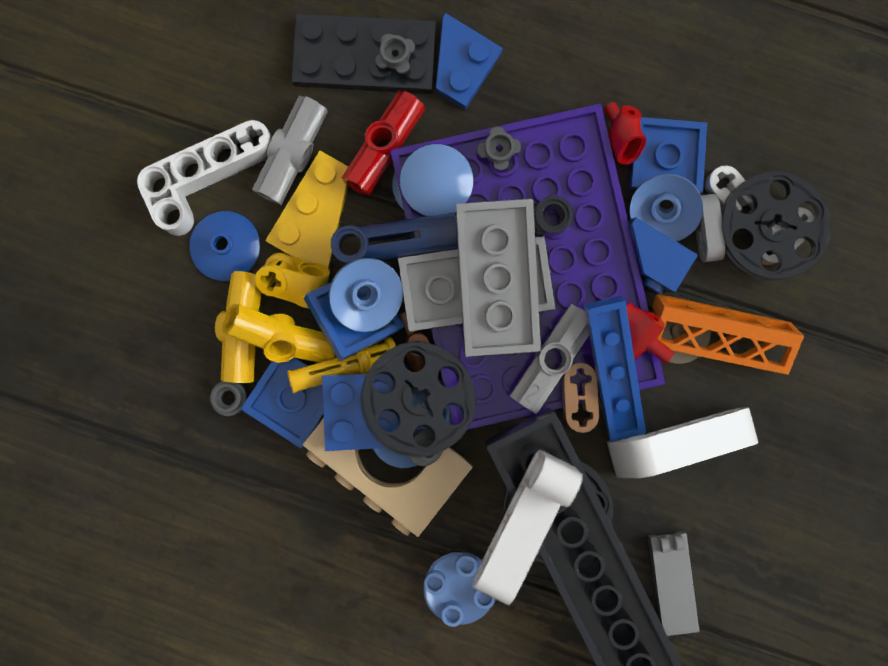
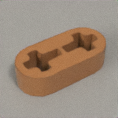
[561,362,599,433]

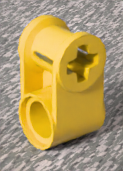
[255,253,330,308]

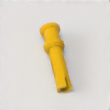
[287,337,396,394]

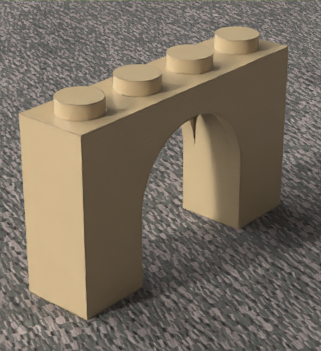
[303,418,473,537]

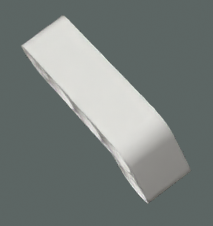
[137,120,272,236]
[607,407,758,478]
[472,450,582,605]

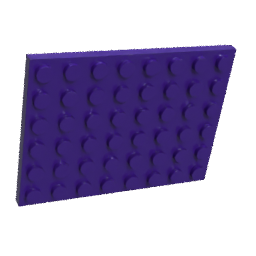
[390,103,665,430]

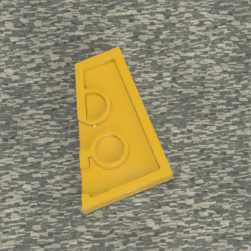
[265,151,348,270]

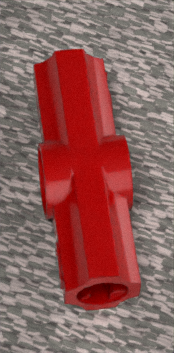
[341,91,425,196]

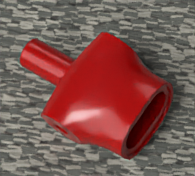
[604,102,647,165]
[626,302,675,364]

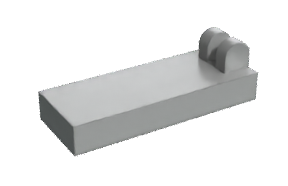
[648,531,700,636]

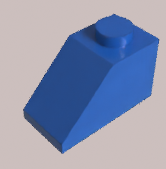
[628,217,698,294]

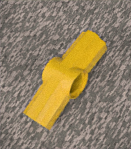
[215,271,262,383]
[222,303,335,363]

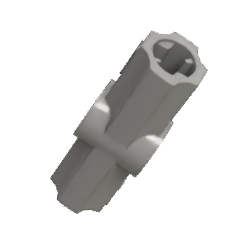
[252,96,328,205]
[509,304,589,414]

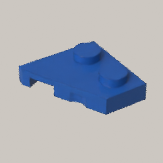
[436,13,503,110]

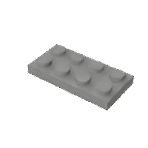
[455,199,541,357]
[398,236,555,332]

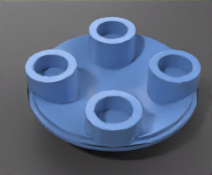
[400,144,473,217]
[424,552,495,627]

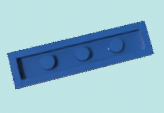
[584,295,646,442]

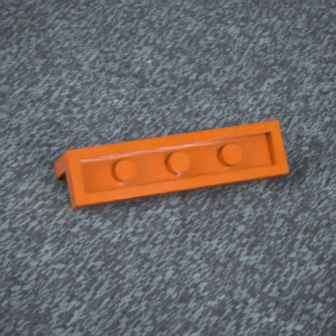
[652,293,804,375]

